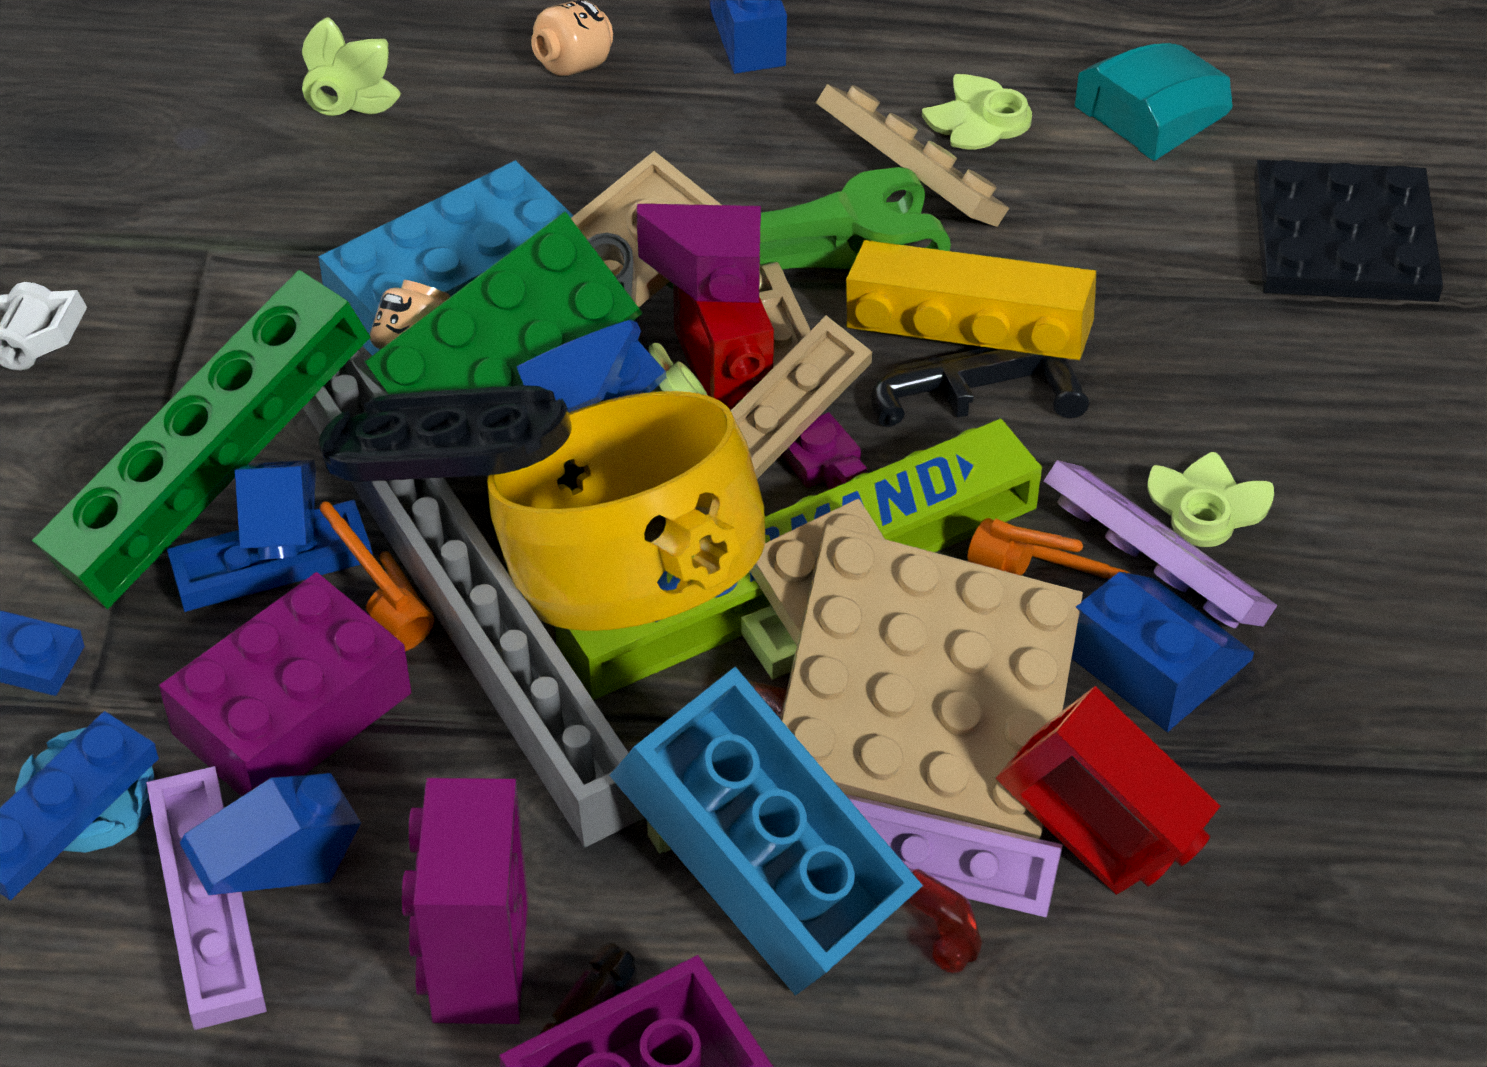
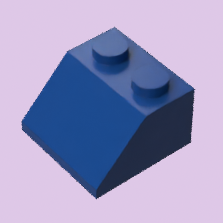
[1071,571,1254,732]

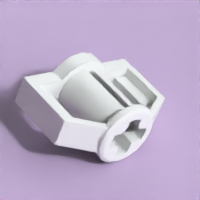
[0,282,87,371]

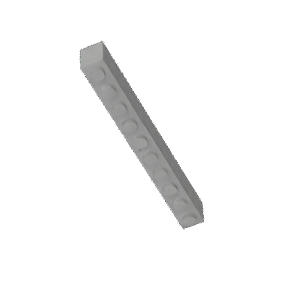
[303,351,645,848]

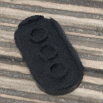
[319,385,572,482]

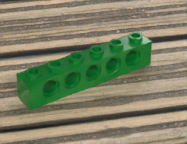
[32,269,371,610]

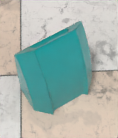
[1074,43,1233,161]

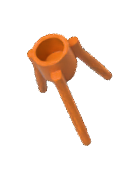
[319,501,435,651]
[967,518,1130,579]

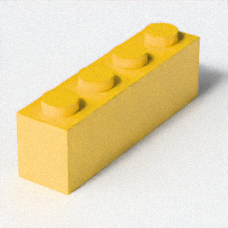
[846,240,1097,360]

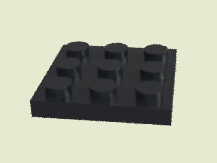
[1254,159,1443,302]

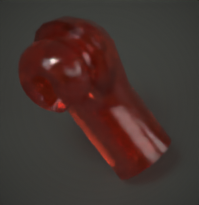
[906,868,982,973]

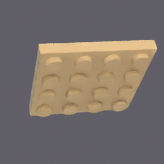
[780,524,1083,839]

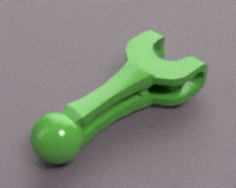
[665,167,951,289]

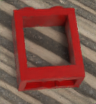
[673,284,774,411]
[995,686,1221,895]

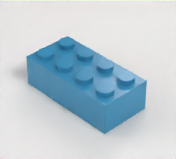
[318,160,574,355]
[609,667,923,996]

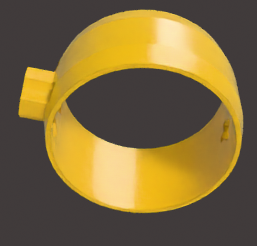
[488,391,766,631]

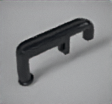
[870,347,1089,427]

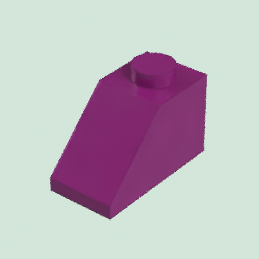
[637,203,761,303]

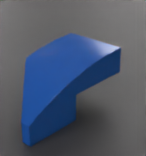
[517,320,641,412]

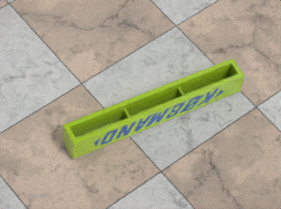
[555,418,1042,700]

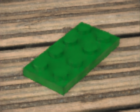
[364,211,642,394]

